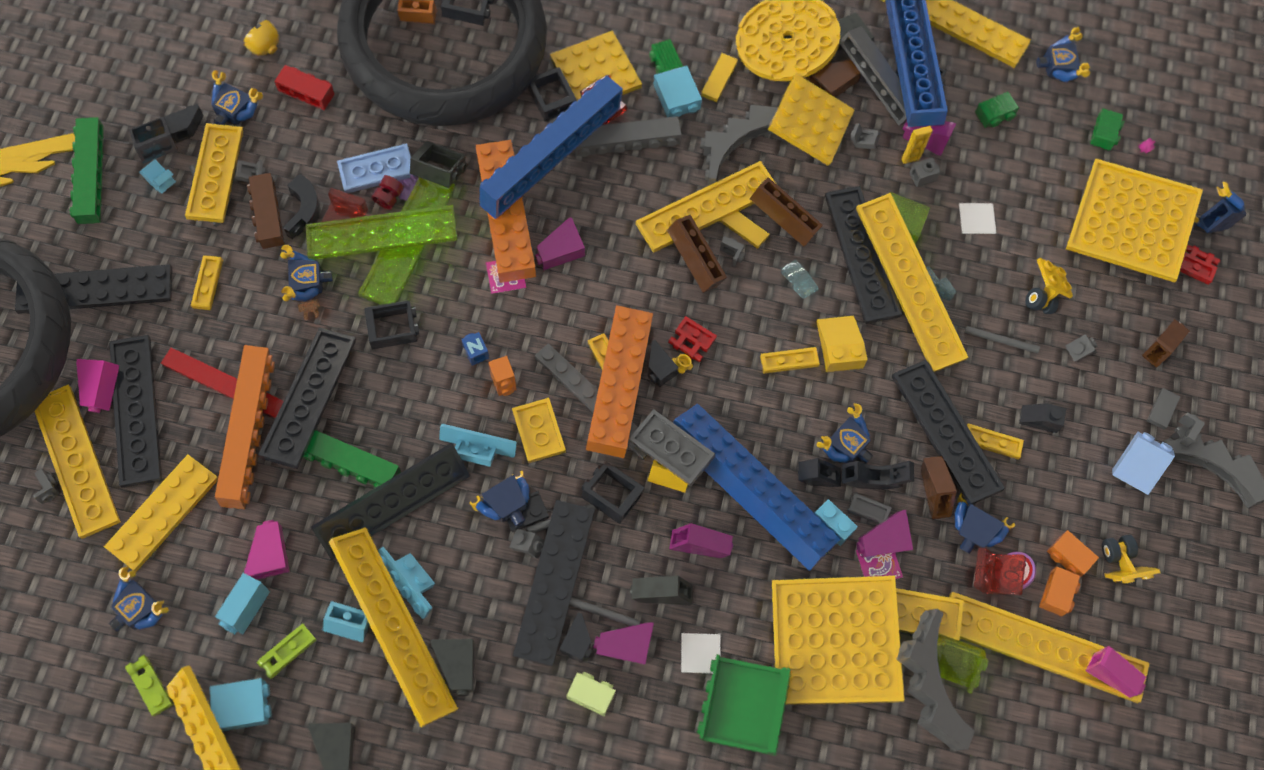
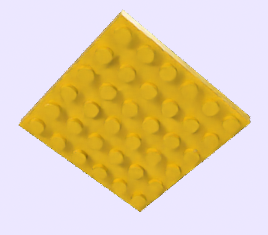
[1066,158,1203,283]
[772,576,904,705]

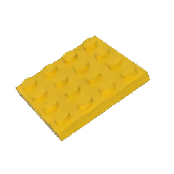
[550,31,642,101]
[768,74,855,166]

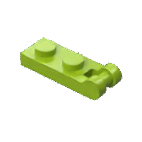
[257,623,316,679]
[125,655,173,717]

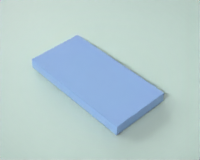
[337,144,415,194]

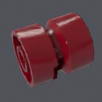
[371,175,405,210]

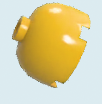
[244,20,279,56]

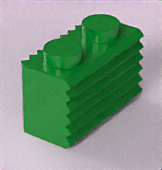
[649,39,683,74]
[975,91,1019,128]
[1090,108,1124,150]

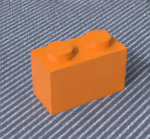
[397,0,437,24]
[488,356,517,396]
[1047,530,1099,577]
[1039,567,1080,617]

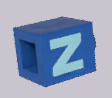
[461,332,489,366]

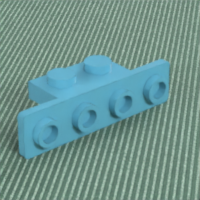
[439,424,517,467]
[378,547,435,619]

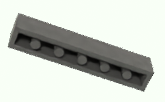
[840,26,907,126]
[574,116,681,157]

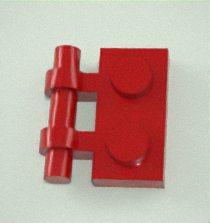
[1180,244,1220,285]
[668,316,717,362]

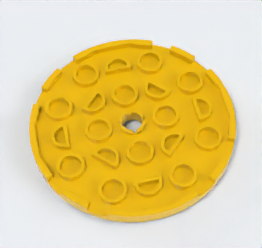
[736,0,840,81]

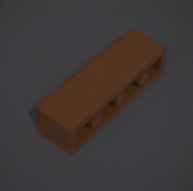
[247,173,285,249]
[750,177,823,246]
[667,215,727,293]

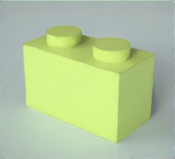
[567,672,615,716]

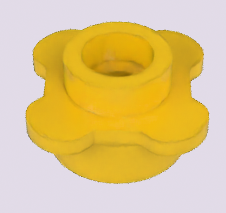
[672,354,693,374]

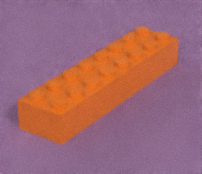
[476,140,536,283]
[586,305,653,458]
[215,345,275,510]

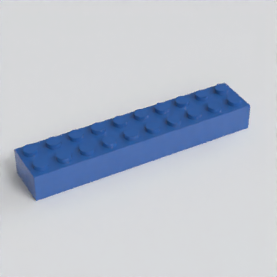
[885,0,948,127]
[480,76,623,219]
[673,404,841,571]

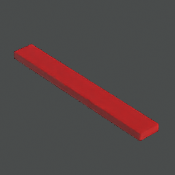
[161,348,284,419]

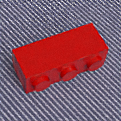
[275,65,335,110]

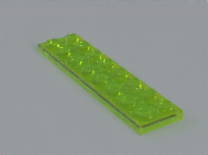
[358,177,456,305]
[306,205,457,260]

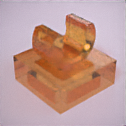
[298,299,320,320]

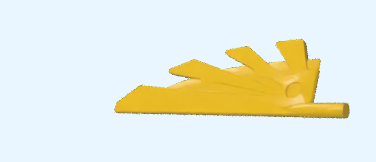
[0,133,75,187]

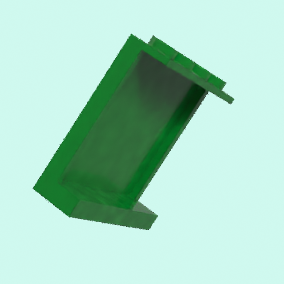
[697,654,791,756]

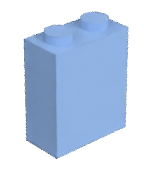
[1112,432,1175,495]

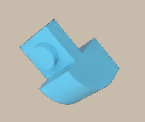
[139,159,176,193]

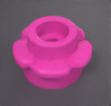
[1138,138,1156,153]

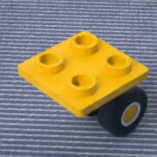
[1025,258,1073,314]
[1102,535,1160,583]

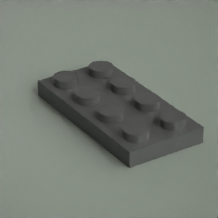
[629,409,716,486]

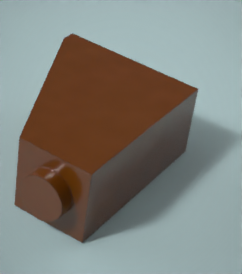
[806,60,861,98]
[1142,319,1190,368]
[921,456,957,519]

